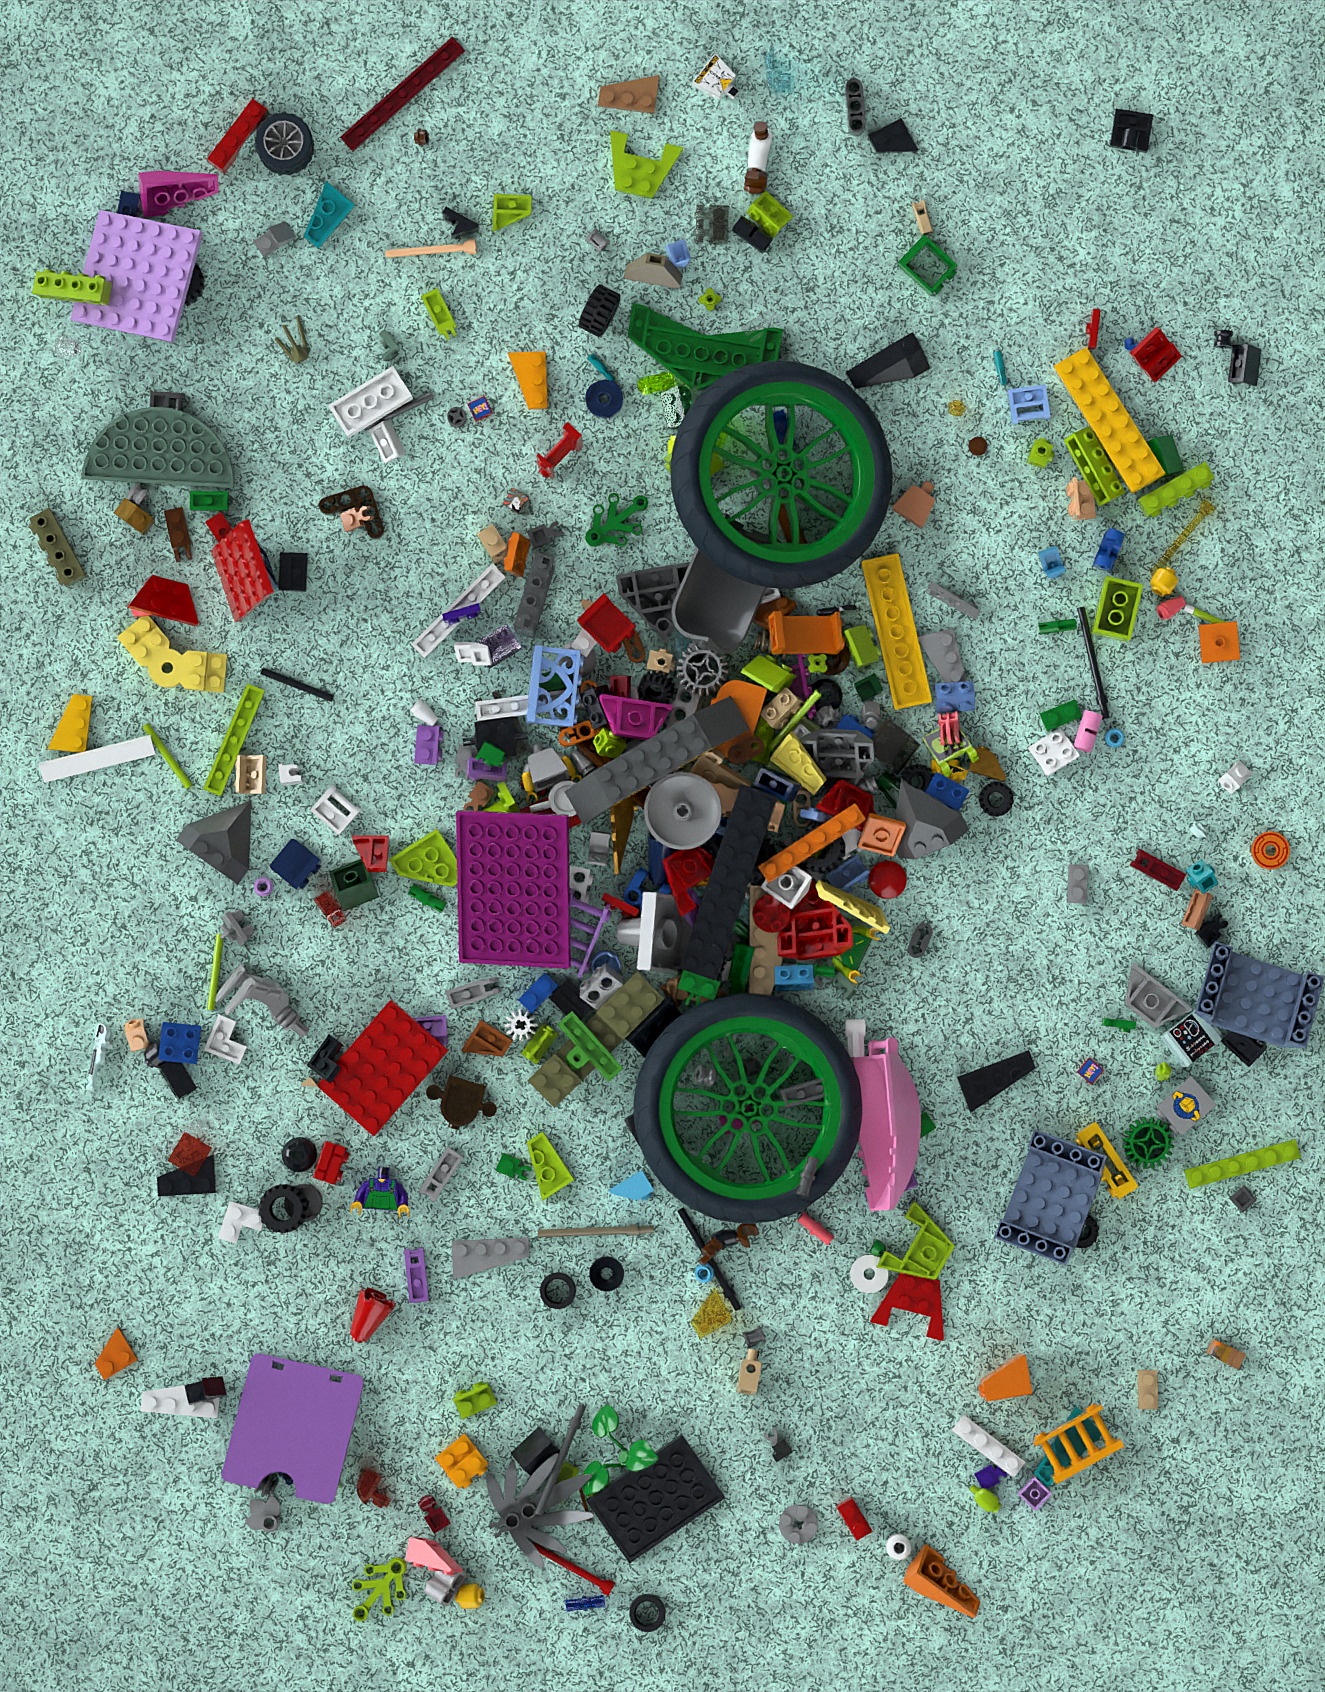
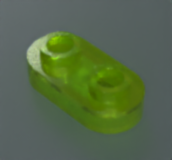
[637,372,675,395]

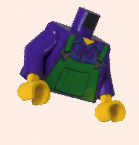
[350,1167,410,1218]

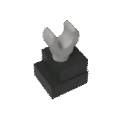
[764,1428,793,1462]

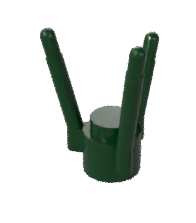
[876,771,917,810]

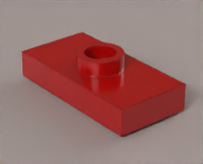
[1086,308,1101,350]
[205,512,232,543]

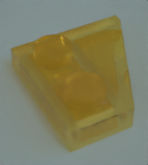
[690,1288,734,1340]

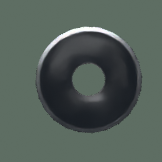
[811,679,843,712]
[282,1137,317,1172]
[589,1256,624,1292]

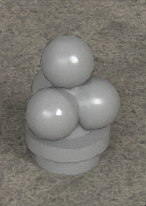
[856,775,879,794]

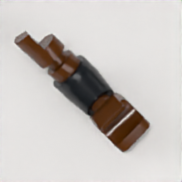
[698,1223,759,1266]

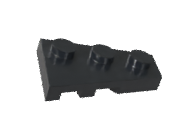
[157,1154,216,1197]

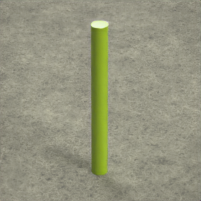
[768,690,822,752]
[142,723,193,789]
[207,934,224,1011]

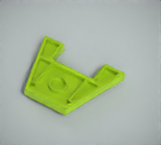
[610,130,684,199]
[876,1201,955,1280]

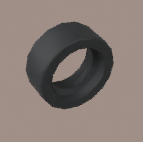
[539,1272,576,1309]
[629,1594,666,1632]

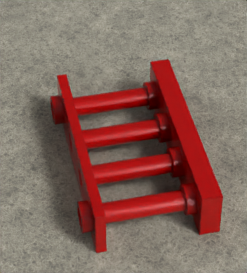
[536,422,583,480]

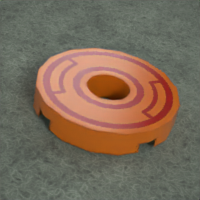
[1251,831,1290,870]

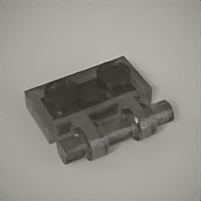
[694,204,729,244]

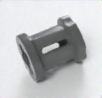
[742,1325,766,1348]

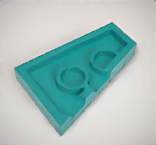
[304,181,355,249]

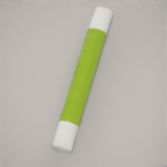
[1183,603,1239,628]

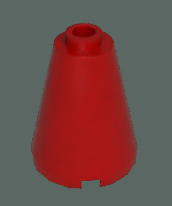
[350,1287,396,1343]

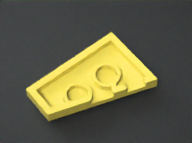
[770,731,827,795]

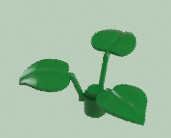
[582,1405,659,1496]

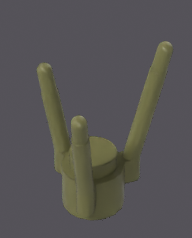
[275,316,310,364]

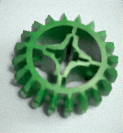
[1122,1117,1175,1169]

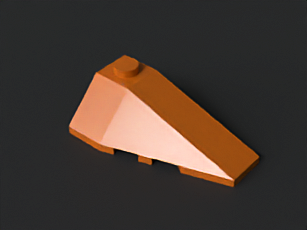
[903,1544,981,1618]

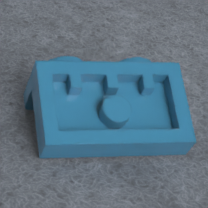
[774,965,814,992]

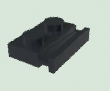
[278,552,308,592]
[549,978,593,1020]

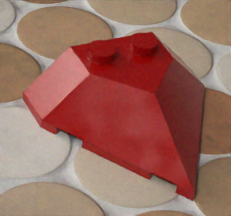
[777,879,853,960]

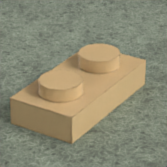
[1137,1370,1158,1409]

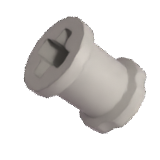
[585,228,610,253]

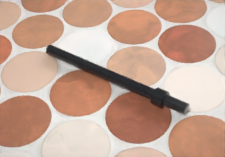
[1077,607,1110,720]
[677,1207,742,1311]

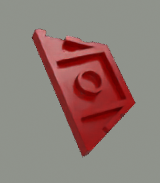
[127,575,199,627]
[816,780,876,832]

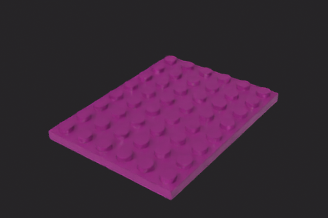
[456,810,571,969]

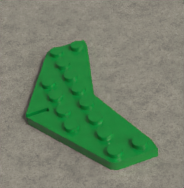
[628,303,783,391]

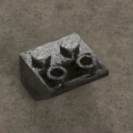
[871,718,920,775]

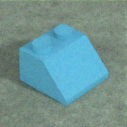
[609,1170,654,1201]

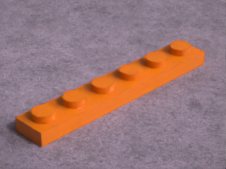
[758,804,866,883]

